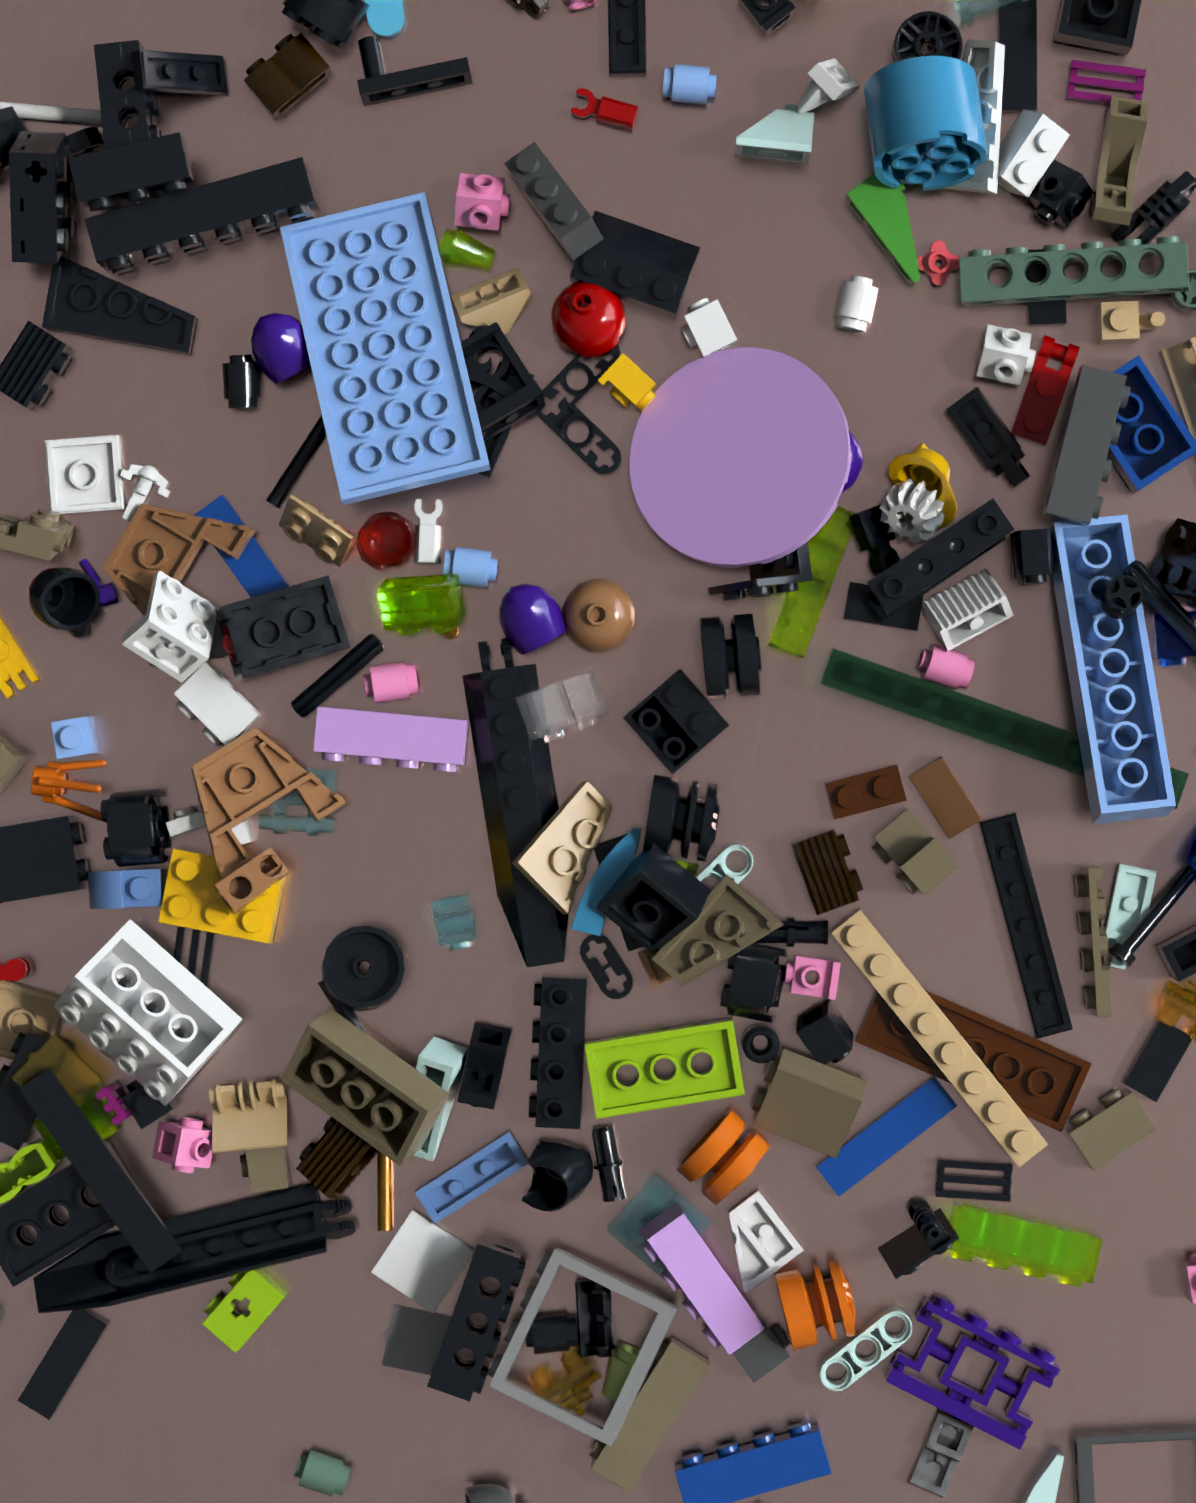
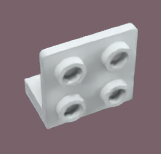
[122,571,217,683]

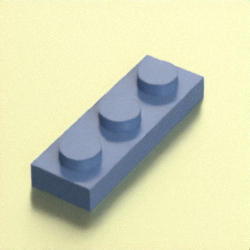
[414,1131,528,1224]

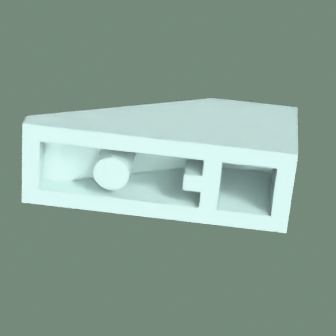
[414,1036,468,1162]

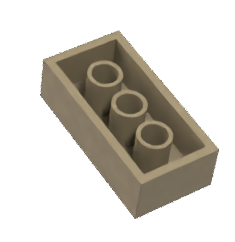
[281,1008,450,1166]

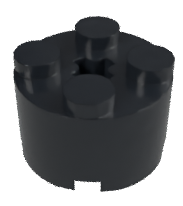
[281,0,370,48]
[100,789,171,867]
[720,943,787,1023]

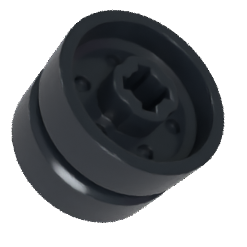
[891,11,963,63]

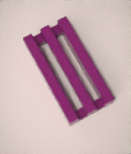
[1066,60,1146,105]
[95,1080,132,1126]

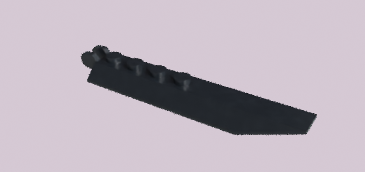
[462,638,568,968]
[33,1183,355,1314]

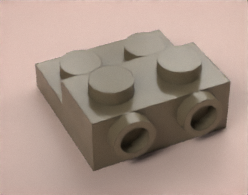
[0,509,74,561]

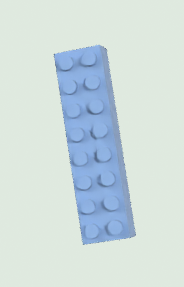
[1050,514,1176,824]

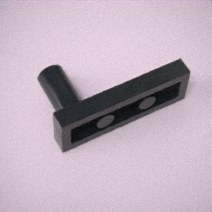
[357,36,473,106]

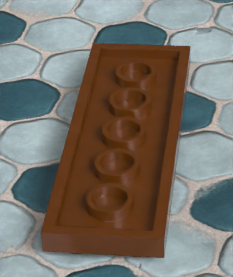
[855,990,1092,1132]

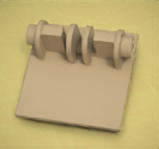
[279,494,357,567]
[209,1079,287,1153]

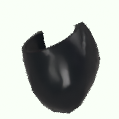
[521,1140,593,1212]

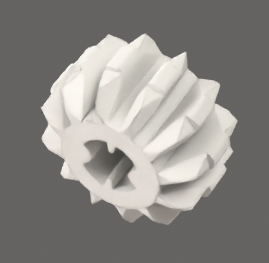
[879,478,945,545]

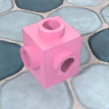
[454,173,511,231]
[152,1117,213,1173]

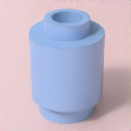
[662,64,717,105]
[443,547,498,588]

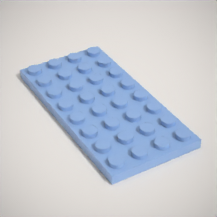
[280,192,491,505]

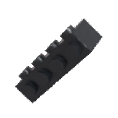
[529,975,588,1129]

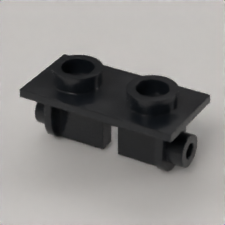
[575,1280,616,1357]

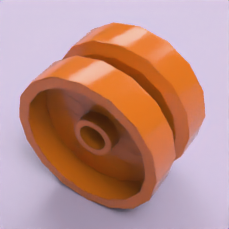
[676,1109,770,1205]

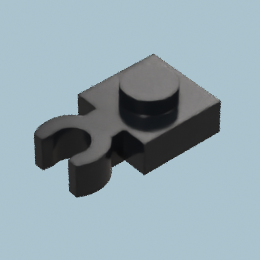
[848,504,900,574]

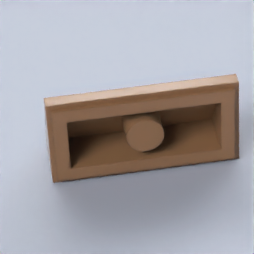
[909,756,982,839]

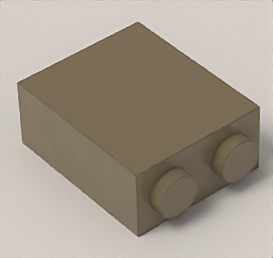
[751,1048,867,1159]

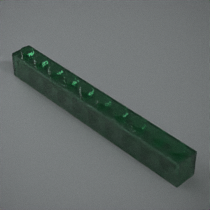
[819,648,1189,809]

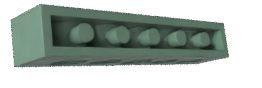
[959,236,1190,307]

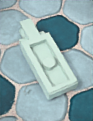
[1105,864,1157,970]

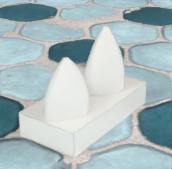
[797,58,860,114]

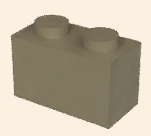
[1066,1088,1157,1171]

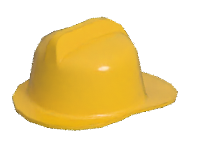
[888,443,957,528]

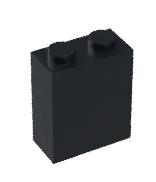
[0,815,89,903]

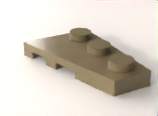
[652,875,784,986]

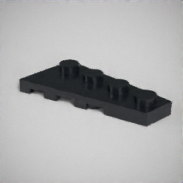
[42,256,197,354]

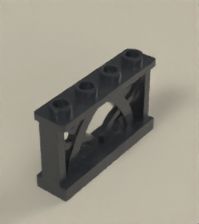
[461,322,546,442]

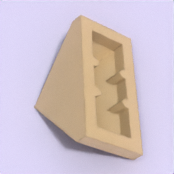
[451,267,531,335]

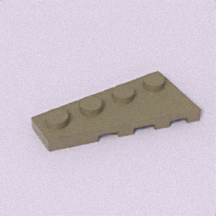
[1075,866,1112,1018]

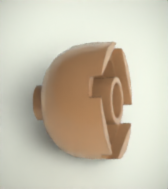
[562,579,635,653]

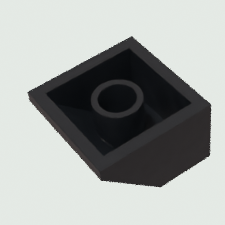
[597,843,711,954]

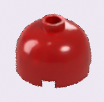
[551,281,627,358]

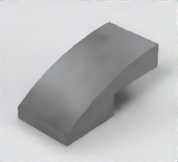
[908,1412,974,1498]

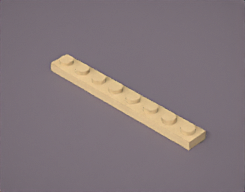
[830,909,1048,1167]

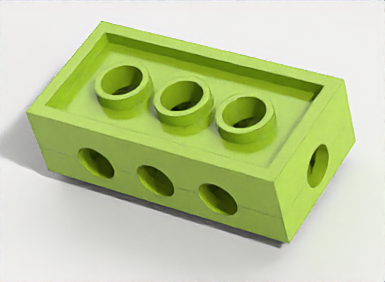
[584,1018,745,1119]

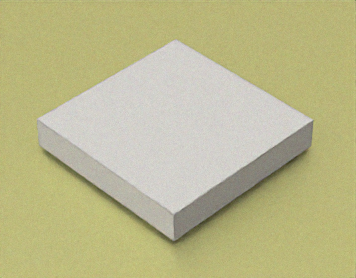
[44,435,126,515]
[371,1209,475,1313]

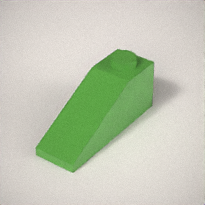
[845,172,921,287]

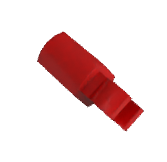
[571,88,639,131]

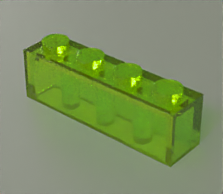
[949,1202,1103,1287]

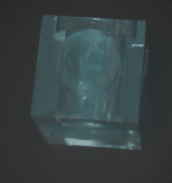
[431,894,478,951]

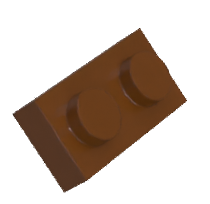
[824,764,907,820]

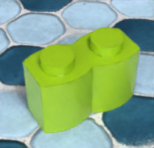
[0,1139,61,1204]

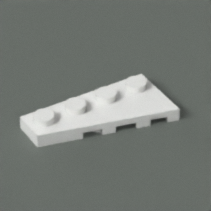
[941,40,1005,194]

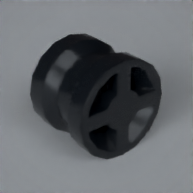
[1100,575,1144,619]

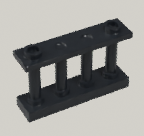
[861,498,1015,622]

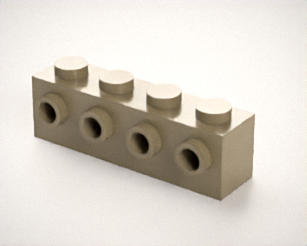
[589,1337,709,1493]

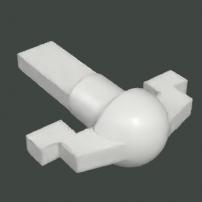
[120,464,170,521]

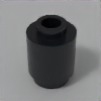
[222,354,261,408]
[741,1024,780,1063]
[525,1313,579,1354]

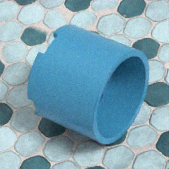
[864,56,988,191]

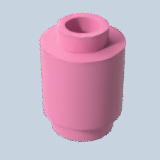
[917,644,975,690]
[363,661,419,703]

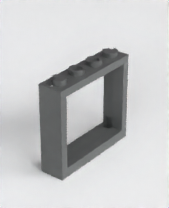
[1073,1425,1196,1503]

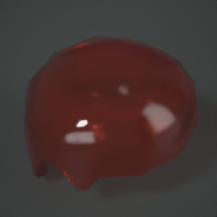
[356,511,415,570]

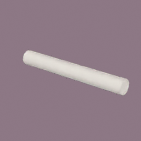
[0,102,102,125]

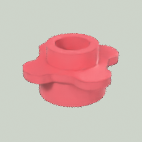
[917,240,960,286]

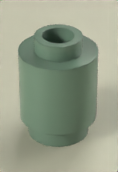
[294,1450,351,1497]

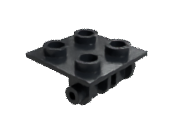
[878,1199,960,1279]

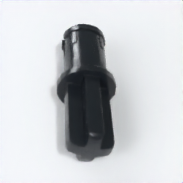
[592,1126,626,1202]

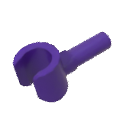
[79,558,119,606]

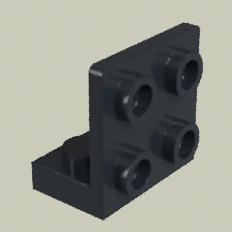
[708,542,813,601]

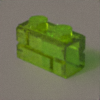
[377,574,465,635]

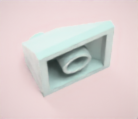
[734,104,814,163]

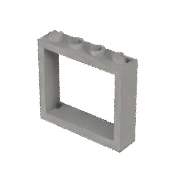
[487,1248,679,1446]

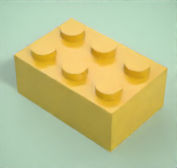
[158,849,286,944]

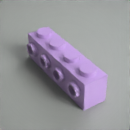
[313,707,469,772]
[639,1204,765,1355]

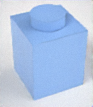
[51,716,100,759]

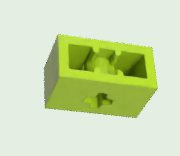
[202,1269,288,1353]

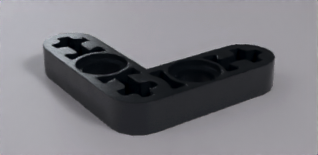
[536,344,621,475]

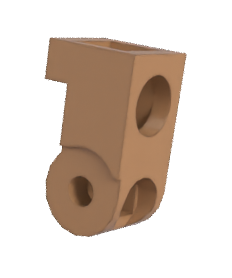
[214,847,290,916]

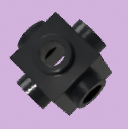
[1029,160,1094,228]

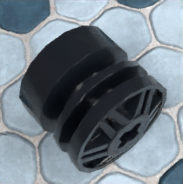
[643,775,720,862]

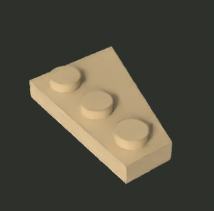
[512,781,613,914]

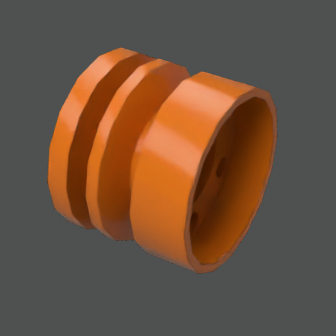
[774,1259,856,1351]

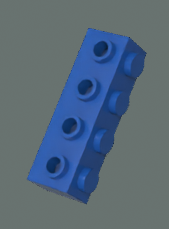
[675,1422,832,1503]

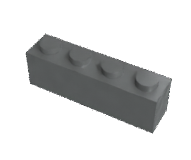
[1042,365,1131,526]

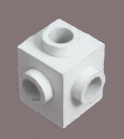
[976,324,1036,385]

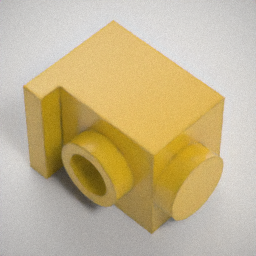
[597,353,656,412]

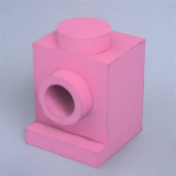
[784,954,841,1000]

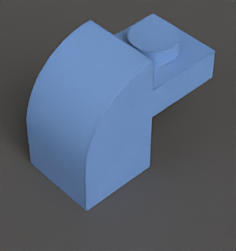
[88,868,163,909]

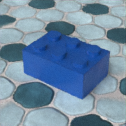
[1107,355,1196,494]

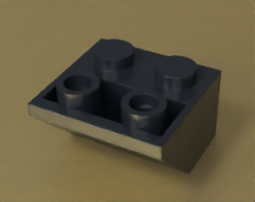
[623,668,729,774]

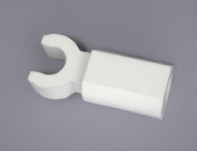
[414,499,443,564]

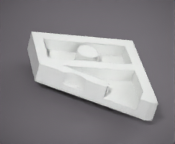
[729,1190,804,1294]

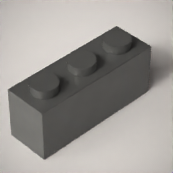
[504,142,604,260]

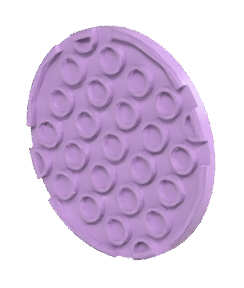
[629,347,852,568]

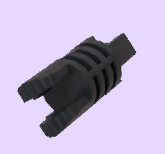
[1113,171,1196,245]

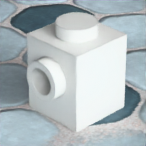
[680,298,737,358]

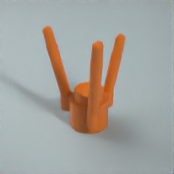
[31,760,107,823]

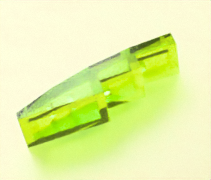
[768,506,856,658]

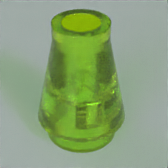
[439,228,495,270]

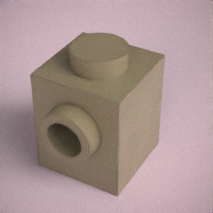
[240,1146,291,1193]

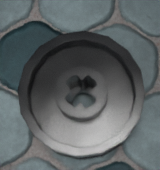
[700,614,762,700]
[321,926,405,1012]

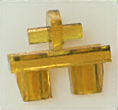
[1157,980,1196,1041]
[530,1349,602,1416]

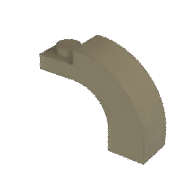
[1091,95,1148,226]

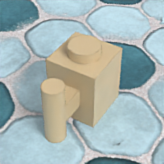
[1096,301,1166,344]

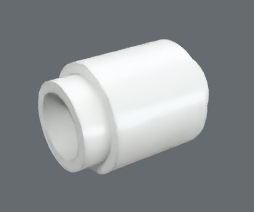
[835,275,879,333]

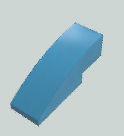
[571,827,642,936]

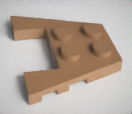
[102,504,255,616]
[191,728,346,880]

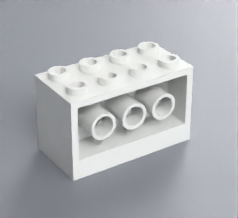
[54,919,243,1106]

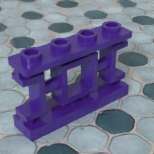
[884,1295,1061,1450]

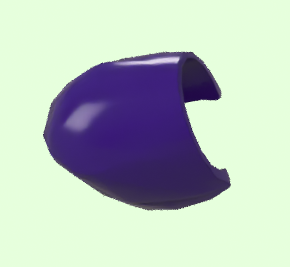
[251,313,311,384]
[499,584,567,654]

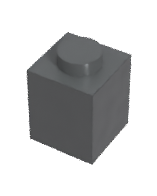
[733,1321,791,1382]

